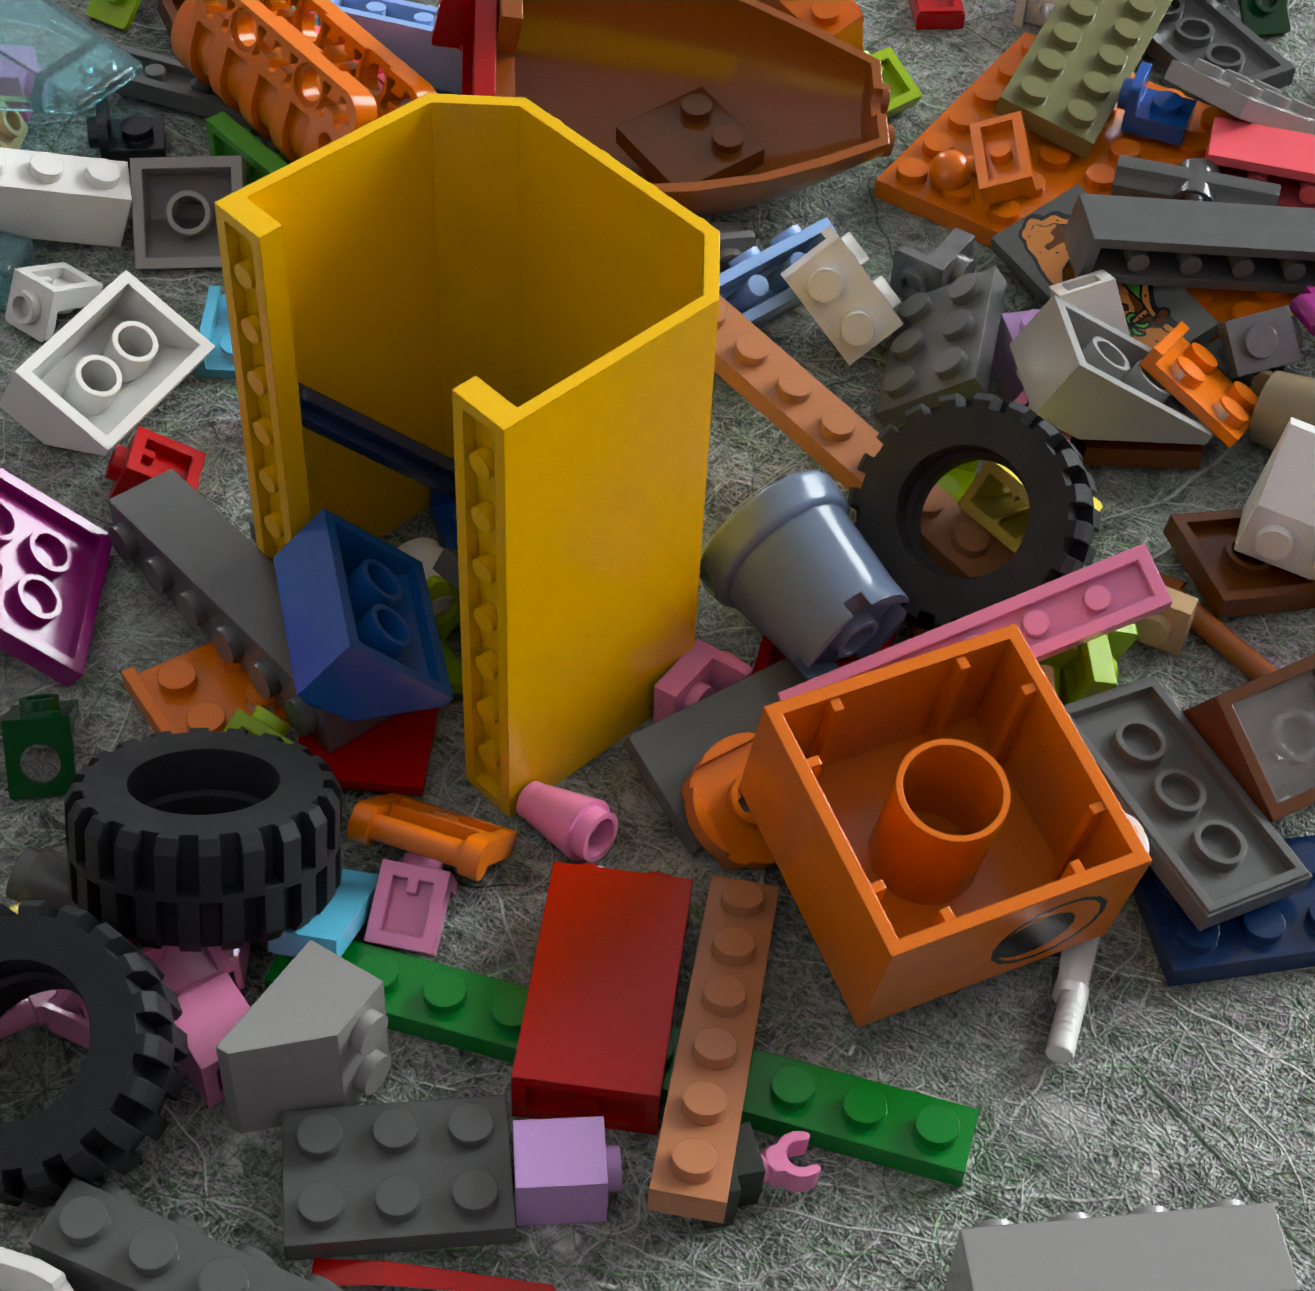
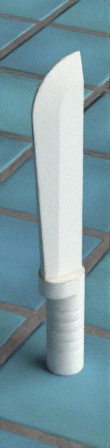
[1045,936,1101,1064]

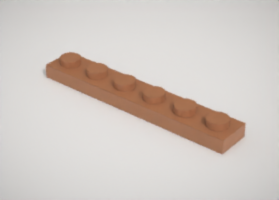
[646,875,779,1224]

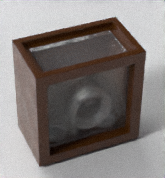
[1183,654,1315,822]

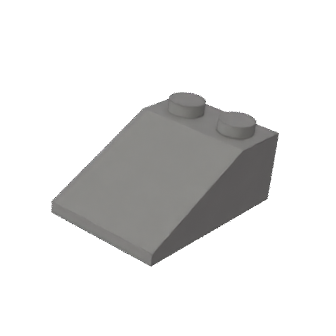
[1009,295,1213,445]

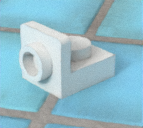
[5,262,103,342]

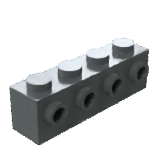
[29,1178,343,1291]

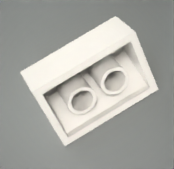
[0,147,132,248]
[0,270,215,456]
[1234,417,1315,580]

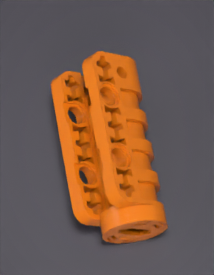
[171,0,437,162]

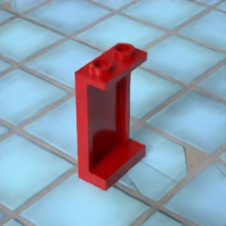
[431,0,497,96]
[511,862,693,1135]

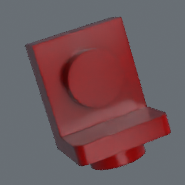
[104,426,206,503]

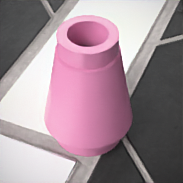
[516,781,618,862]

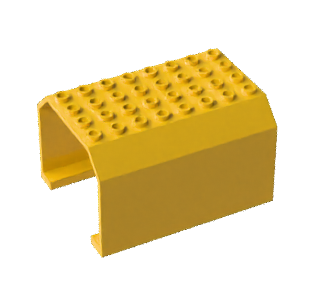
[214,93,720,818]

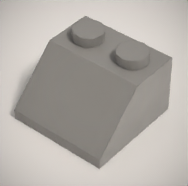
[130,155,248,270]
[216,940,391,1133]

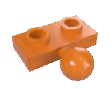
[929,111,1036,206]

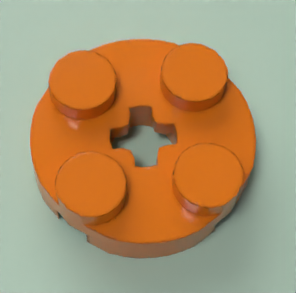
[682,732,777,870]

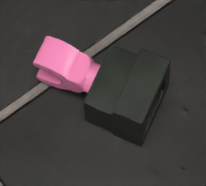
[701,1122,821,1230]

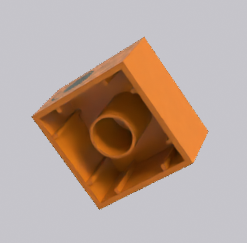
[739,623,1153,1028]

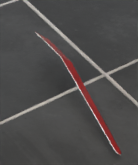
[311,1258,556,1291]

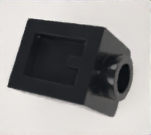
[87,95,167,167]

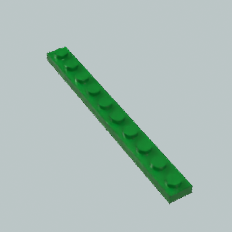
[264,940,980,1187]

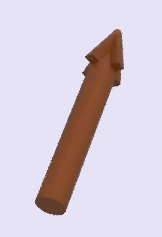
[1159,573,1278,681]

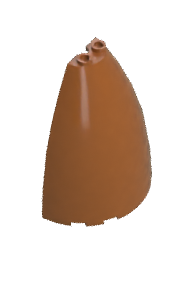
[495,0,895,217]

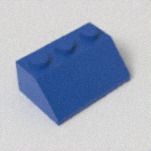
[273,508,454,722]

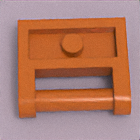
[347,792,518,881]

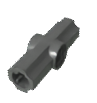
[1111,155,1281,206]

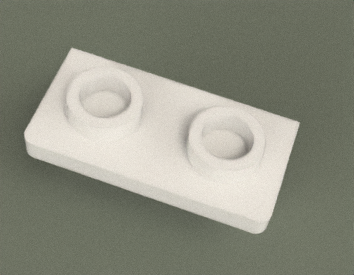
[781,225,904,366]

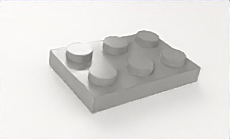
[1163,58,1315,135]

